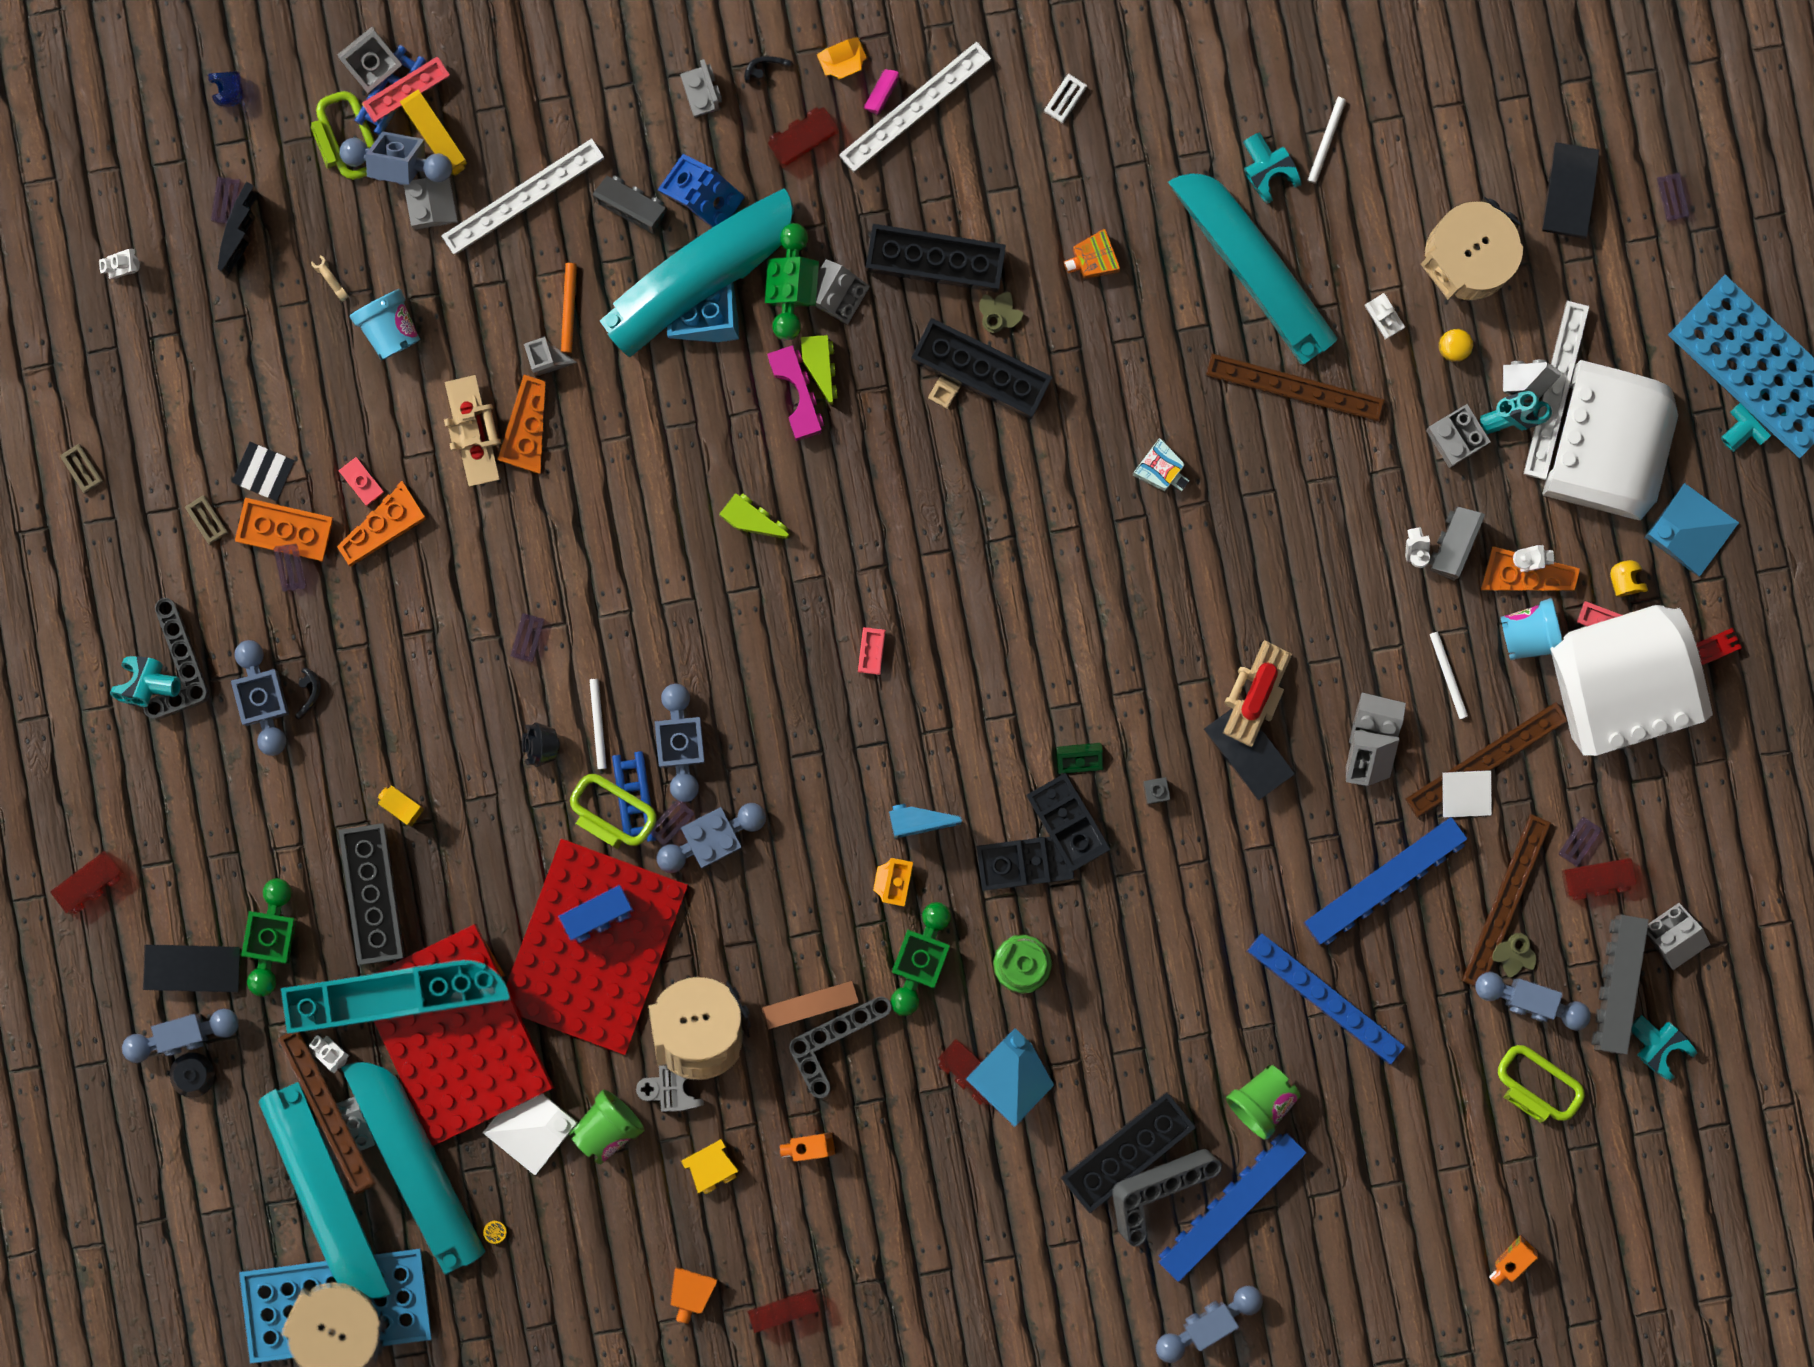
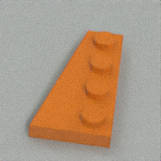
[497,375,545,474]
[337,481,426,567]
[1481,546,1580,591]

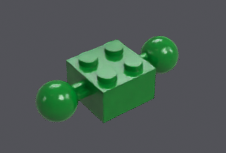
[765,223,819,341]
[241,878,297,997]
[890,902,951,1016]

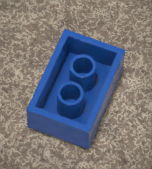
[559,885,634,943]

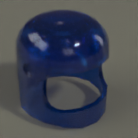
[208,71,244,107]

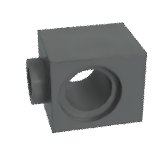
[1143,777,1170,805]

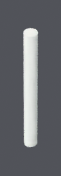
[1308,97,1346,184]
[1430,632,1468,719]
[590,679,607,769]

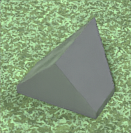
[524,337,577,377]

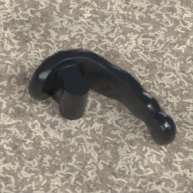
[744,56,793,83]
[295,668,321,720]

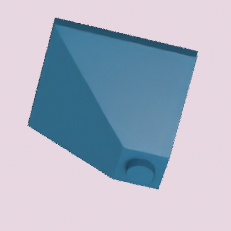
[667,282,739,342]
[1645,483,1739,577]
[889,804,962,839]
[966,1028,1054,1127]

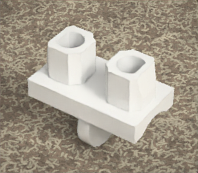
[99,249,140,279]
[1364,293,1405,339]
[1405,527,1430,568]
[1513,545,1554,572]
[309,1035,349,1073]

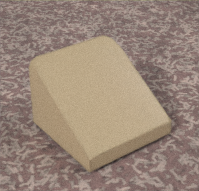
[928,376,961,409]

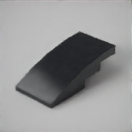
[1542,142,1599,239]
[217,181,260,278]
[1204,709,1295,801]
[1026,773,1110,872]
[976,837,1075,891]
[143,945,240,992]

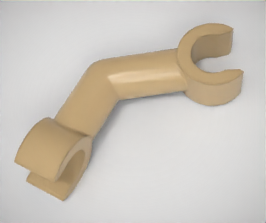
[311,256,349,302]

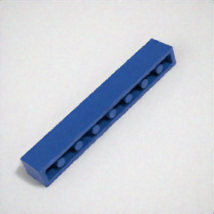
[1303,817,1467,945]
[1246,933,1405,1064]
[1158,1133,1306,1282]

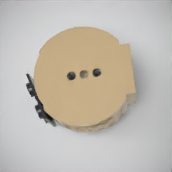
[1421,197,1523,300]
[649,977,751,1080]
[282,1283,387,1367]

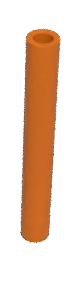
[561,263,577,353]

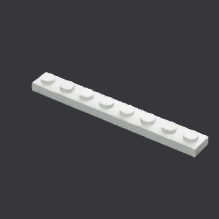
[839,42,991,173]
[442,139,604,256]
[1523,301,1589,480]

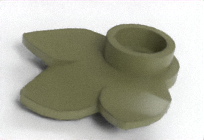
[979,292,1023,333]
[1492,933,1536,977]

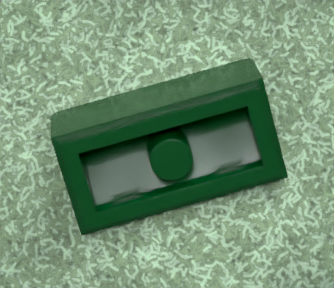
[1056,743,1104,774]

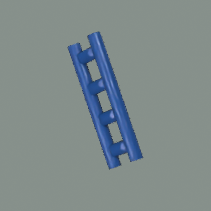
[354,45,426,136]
[612,751,656,845]

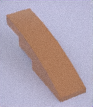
[762,981,859,1029]

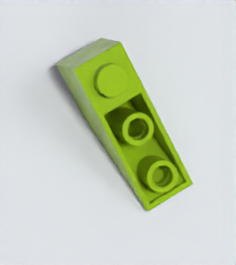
[801,335,837,405]
[719,493,789,539]

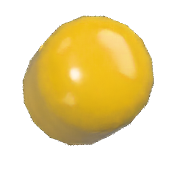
[1439,329,1473,362]
[1610,560,1648,597]

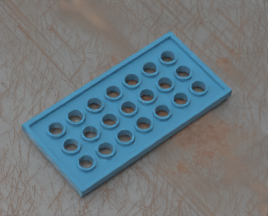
[1668,275,1814,458]
[239,1249,432,1363]

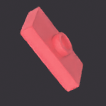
[338,457,384,506]
[858,627,885,675]

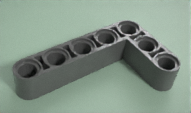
[144,598,209,720]
[790,997,891,1098]
[1113,1149,1222,1247]

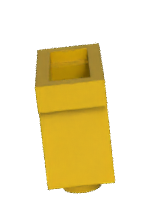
[378,785,424,827]
[681,1139,739,1194]

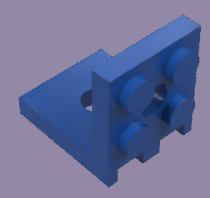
[658,154,745,228]

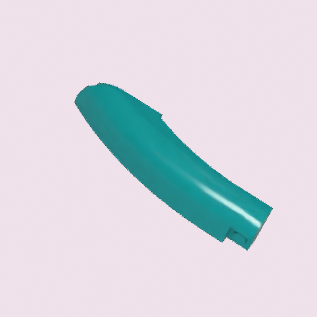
[1168,174,1338,364]
[600,188,794,357]
[281,960,510,1034]
[341,1062,485,1274]
[258,1082,391,1299]

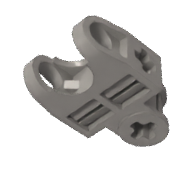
[636,1066,704,1111]

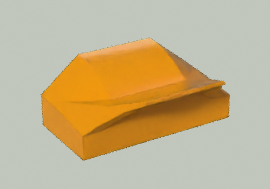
[817,37,867,79]
[873,858,913,907]

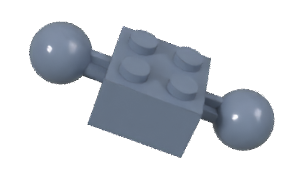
[340,131,452,185]
[231,640,289,756]
[655,684,705,802]
[657,803,766,873]
[1475,972,1591,1030]
[122,1009,239,1063]
[1156,1286,1263,1363]

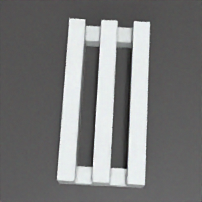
[1044,74,1087,124]

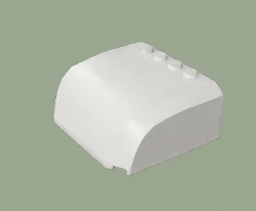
[1542,360,1678,520]
[1550,605,1713,756]

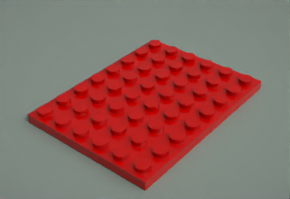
[506,839,688,1055]
[373,924,554,1146]

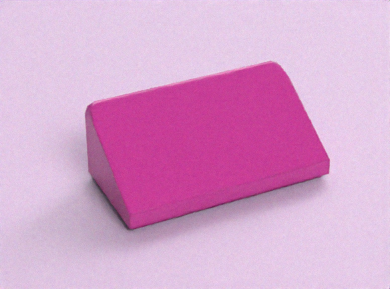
[864,70,899,116]

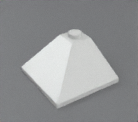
[483,1093,578,1175]

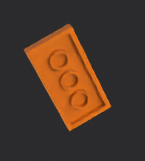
[235,498,334,562]

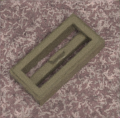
[60,444,103,494]
[185,495,228,545]

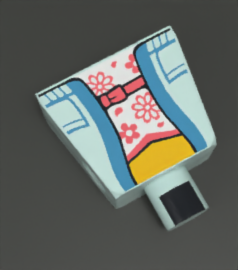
[1133,438,1189,491]

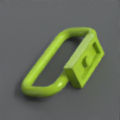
[311,91,375,180]
[570,774,656,850]
[1498,1045,1585,1123]

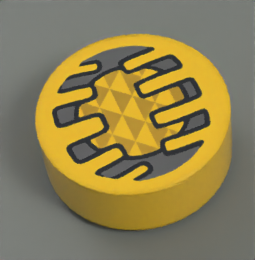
[483,1221,507,1244]

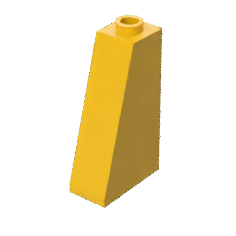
[400,90,467,175]

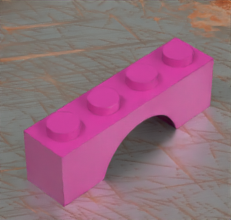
[767,345,824,441]

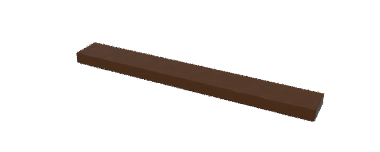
[1206,353,1385,422]
[1405,702,1567,818]
[1461,814,1551,986]
[278,1032,376,1195]

